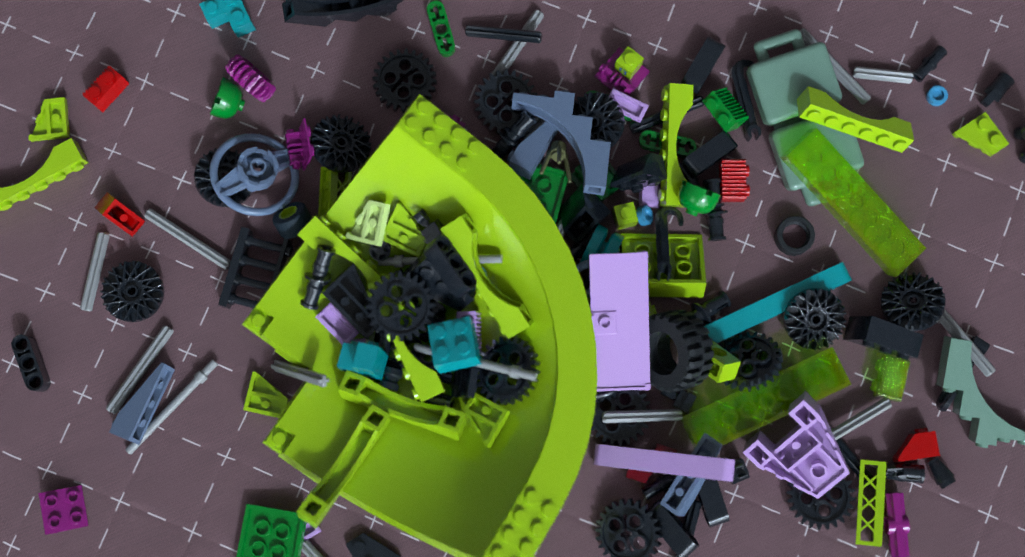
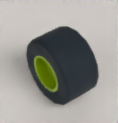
[272,202,312,239]

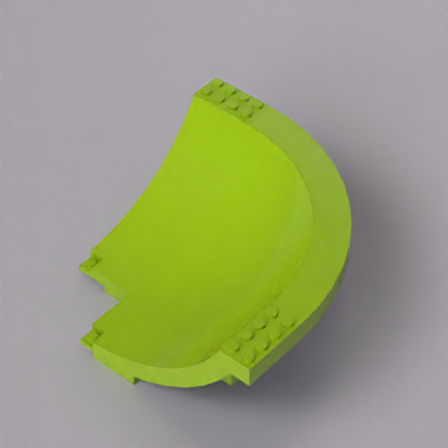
[242,94,597,557]

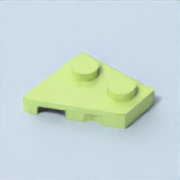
[345,200,390,247]

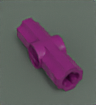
[883,493,910,557]

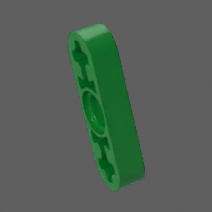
[427,1,456,57]
[639,130,697,158]

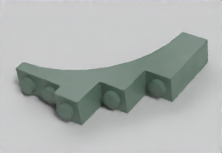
[936,336,1025,448]

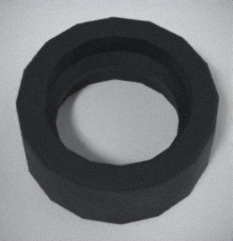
[774,216,815,256]

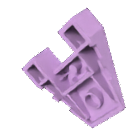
[743,391,850,499]

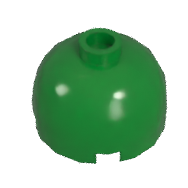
[210,77,245,119]
[678,180,721,217]

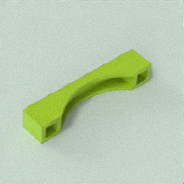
[658,83,693,208]
[797,86,914,153]
[0,138,89,211]
[440,213,534,339]
[297,215,404,310]
[366,275,445,402]
[338,370,467,441]
[297,404,390,529]

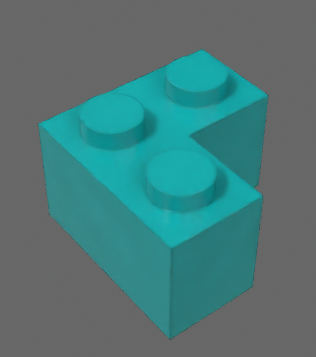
[199,0,256,38]
[337,341,388,380]

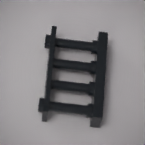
[218,227,293,309]

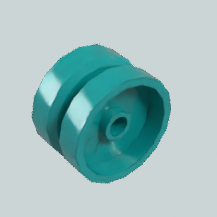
[580,224,625,269]

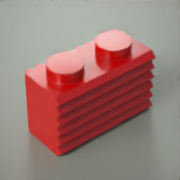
[83,66,130,113]
[719,159,750,202]

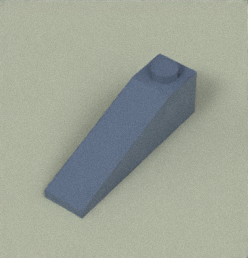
[507,122,558,180]
[109,362,175,445]
[660,433,723,516]

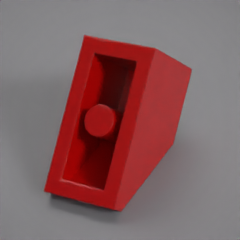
[94,192,145,237]
[892,428,940,462]

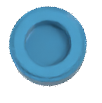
[926,85,948,106]
[636,205,653,226]

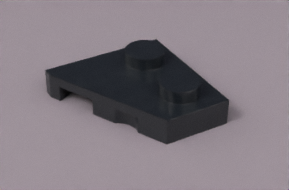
[345,533,401,557]

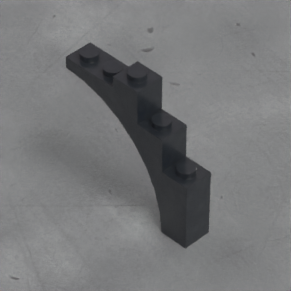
[282,0,404,27]

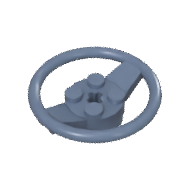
[210,133,299,216]

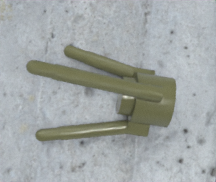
[539,141,572,183]

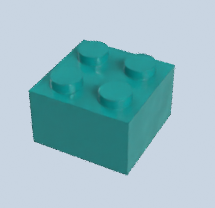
[428,316,482,374]

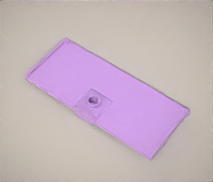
[589,251,651,391]

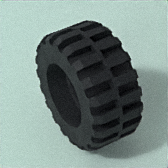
[649,309,714,392]

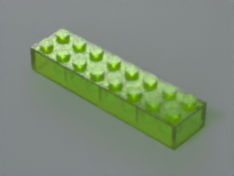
[780,128,927,277]
[681,347,852,449]

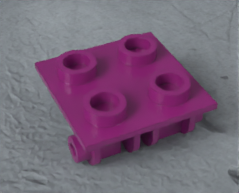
[594,47,650,96]
[285,118,314,171]
[38,485,88,535]

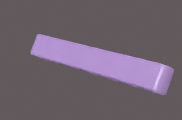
[593,444,735,482]

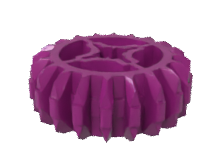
[225,54,276,102]

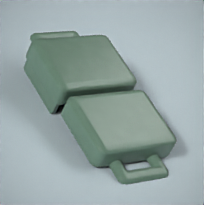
[746,29,864,206]

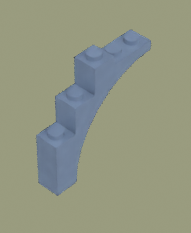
[512,90,611,196]

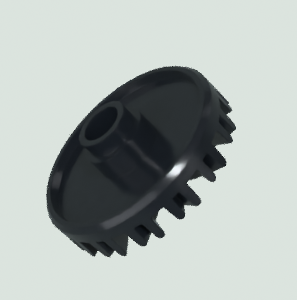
[572,92,625,148]
[310,114,371,173]
[194,148,255,207]
[100,261,164,322]
[881,272,946,331]
[784,288,847,350]

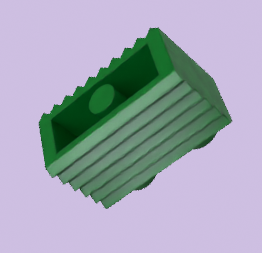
[702,87,749,133]

